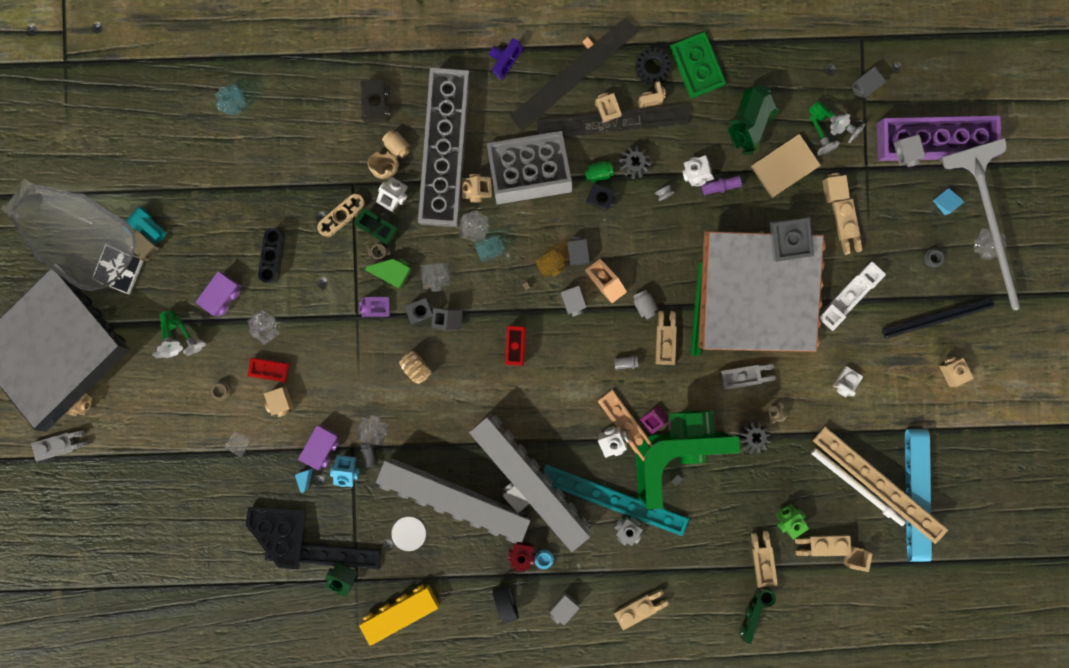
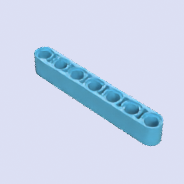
[905,429,932,562]

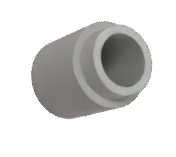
[633,289,658,319]

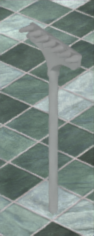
[939,138,1020,310]

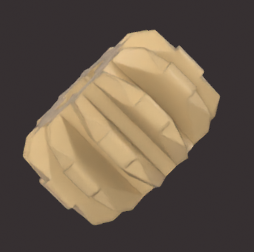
[399,351,431,384]

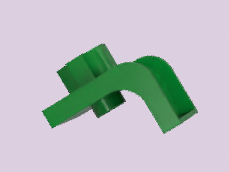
[636,411,740,509]

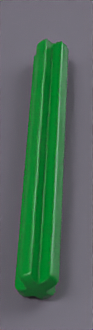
[690,262,703,356]

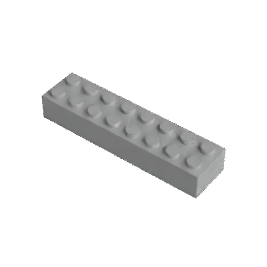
[418,68,470,228]
[469,413,591,552]
[376,457,531,543]

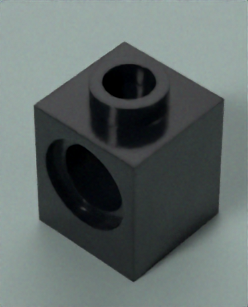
[586,183,616,212]

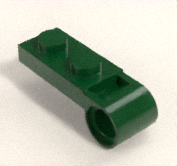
[739,587,776,644]

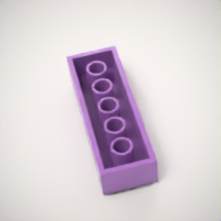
[877,116,1001,161]

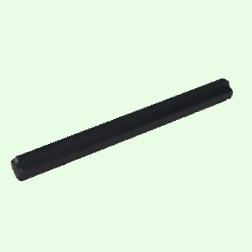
[882,298,994,339]

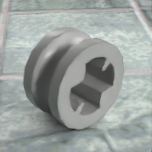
[655,185,674,202]

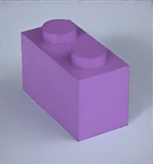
[195,271,242,317]
[298,424,340,470]

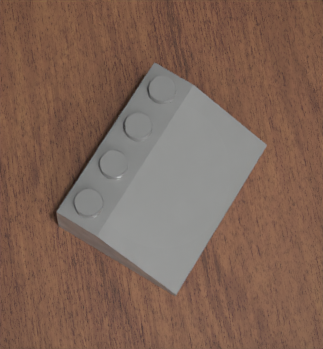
[487,131,572,204]

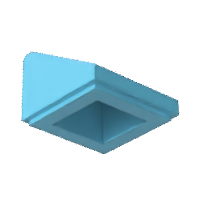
[933,188,964,215]
[295,468,313,493]

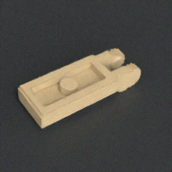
[832,199,862,255]
[655,311,677,365]
[751,531,778,588]
[795,535,851,556]
[614,589,669,630]

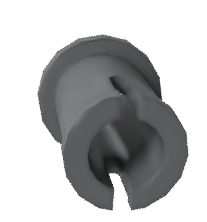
[359,442,378,468]

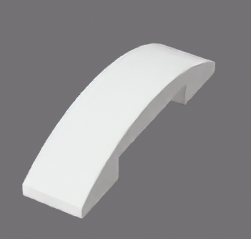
[819,261,886,331]

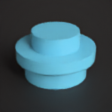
[535,549,554,569]

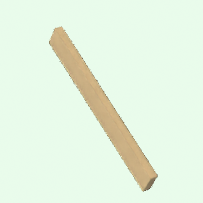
[812,426,948,544]

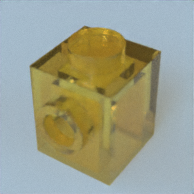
[534,249,565,279]

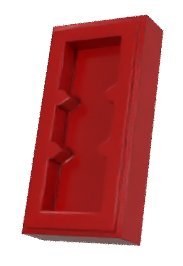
[247,357,290,382]

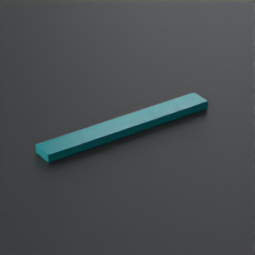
[542,464,689,536]

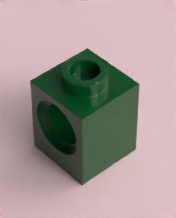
[325,562,358,597]

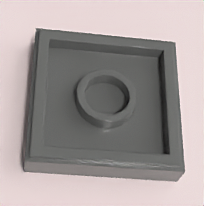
[770,217,814,262]

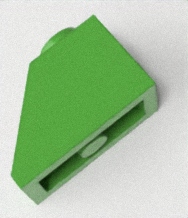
[365,258,412,289]

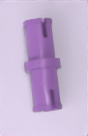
[701,175,742,196]

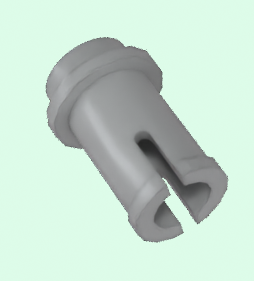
[614,355,638,370]

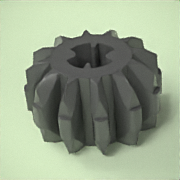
[619,146,652,179]
[738,421,771,453]

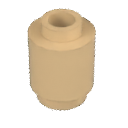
[382,130,410,158]

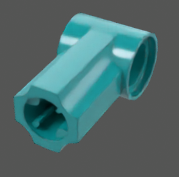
[126,206,167,244]

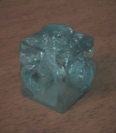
[215,84,249,115]

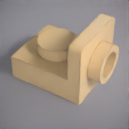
[638,81,666,109]
[595,93,622,123]

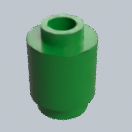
[584,160,614,183]

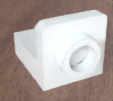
[833,366,863,397]

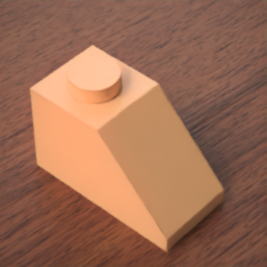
[585,259,627,303]

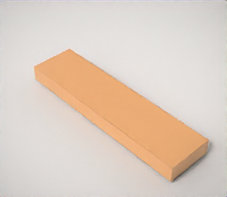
[597,389,652,461]

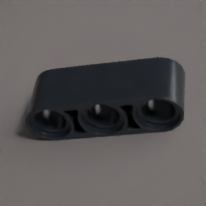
[258,228,285,284]

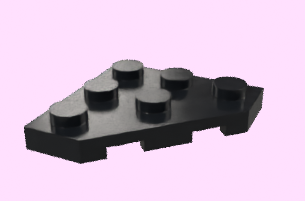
[245,506,307,570]

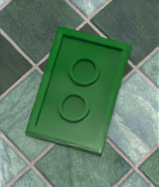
[669,31,727,99]

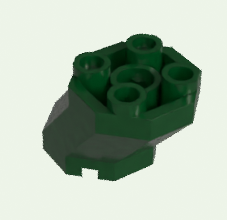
[728,84,779,155]

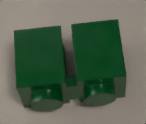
[354,207,399,246]

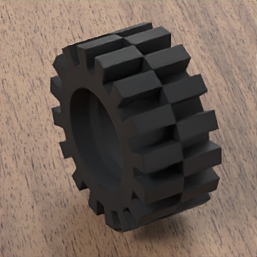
[635,47,671,85]

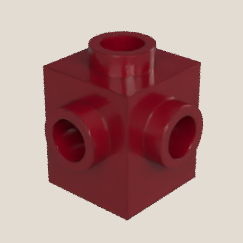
[507,541,536,572]

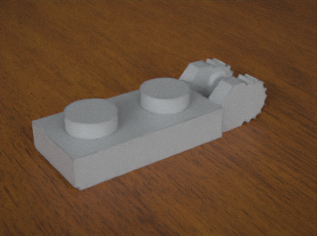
[720,364,776,390]
[31,430,88,461]

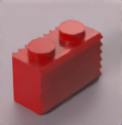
[505,326,526,366]

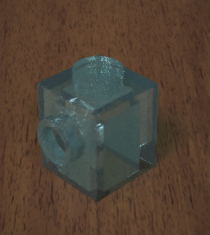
[475,236,505,263]

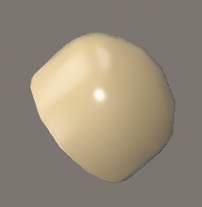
[367,151,399,179]

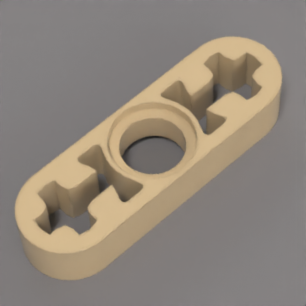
[317,194,365,237]

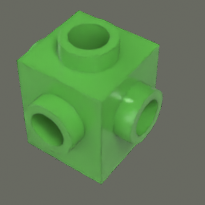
[775,504,809,540]

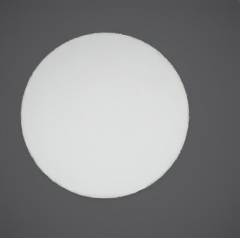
[392,517,426,551]

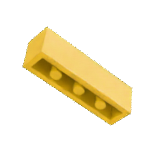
[359,584,440,646]

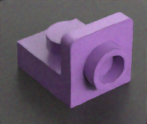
[359,297,390,317]

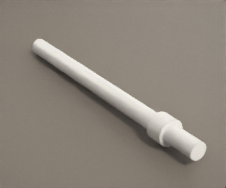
[811,448,907,526]

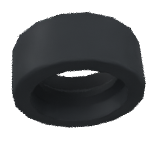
[493,584,519,624]

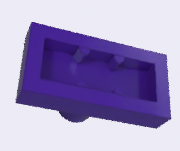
[490,38,523,80]

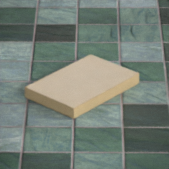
[751,134,821,198]

